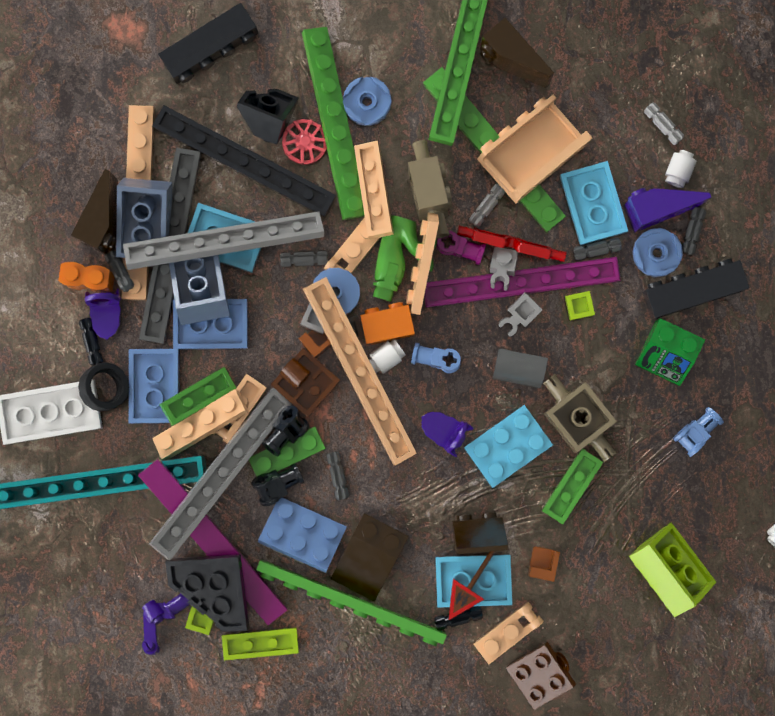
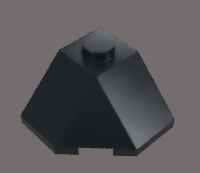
[237,89,299,145]

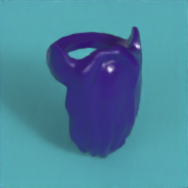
[84,288,121,340]
[421,412,474,457]

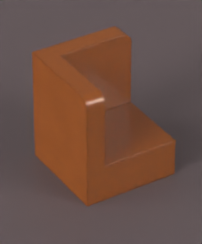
[298,330,332,359]
[528,546,560,582]

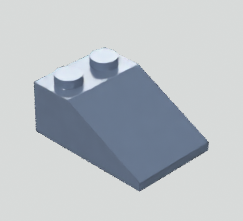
[116,178,172,258]
[169,255,230,325]

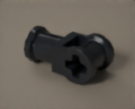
[262,405,309,457]
[251,463,304,506]

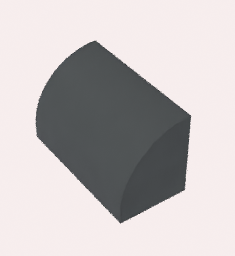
[492,348,548,388]

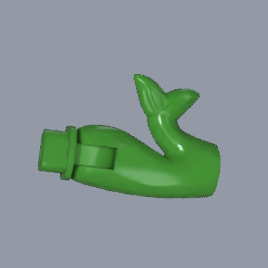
[373,215,437,302]

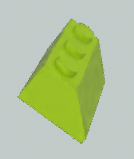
[629,522,716,617]

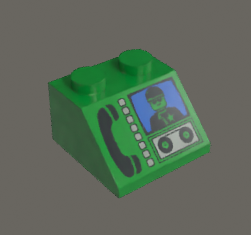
[635,318,706,386]

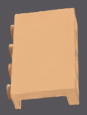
[477,94,592,204]

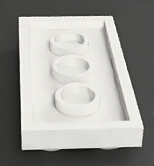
[0,379,103,445]

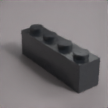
[158,3,258,84]
[642,258,750,320]

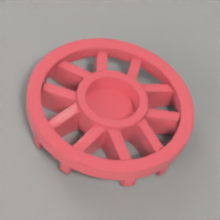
[282,119,327,165]

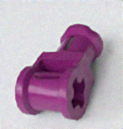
[437,230,486,265]

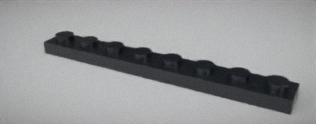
[152,105,336,218]

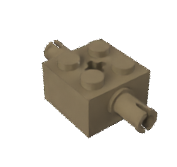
[408,140,452,239]
[543,374,617,462]

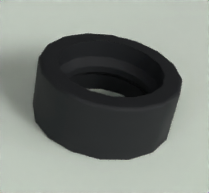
[78,363,129,411]

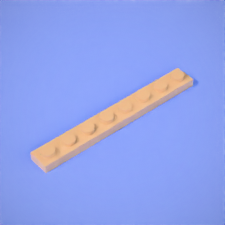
[121,105,155,300]
[303,277,417,465]

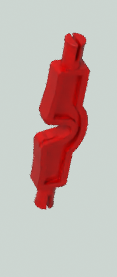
[457,225,567,262]

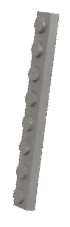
[123,212,324,270]
[149,388,292,560]

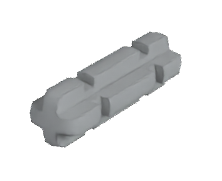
[644,102,684,145]
[469,184,505,228]

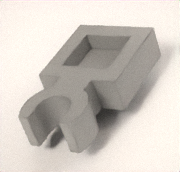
[490,247,518,290]
[498,292,542,336]

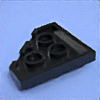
[165,555,249,632]

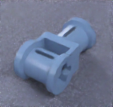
[411,342,461,373]
[673,407,724,457]

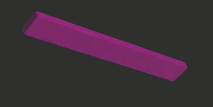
[424,257,621,308]
[138,458,287,625]

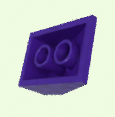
[623,188,711,233]

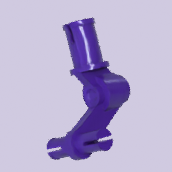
[142,593,190,655]

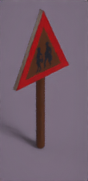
[449,551,496,620]

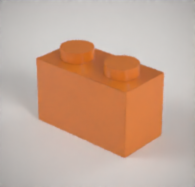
[360,302,415,346]

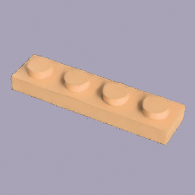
[354,141,394,240]
[406,212,439,315]
[152,389,248,461]

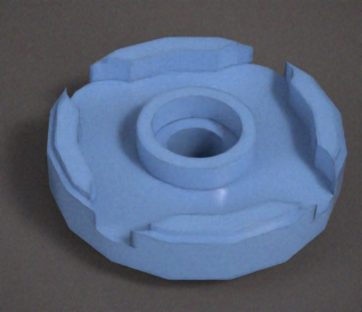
[343,77,392,126]
[633,228,683,277]
[313,268,360,315]

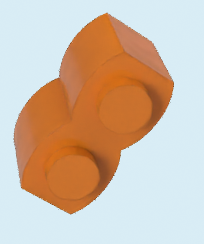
[58,262,115,293]

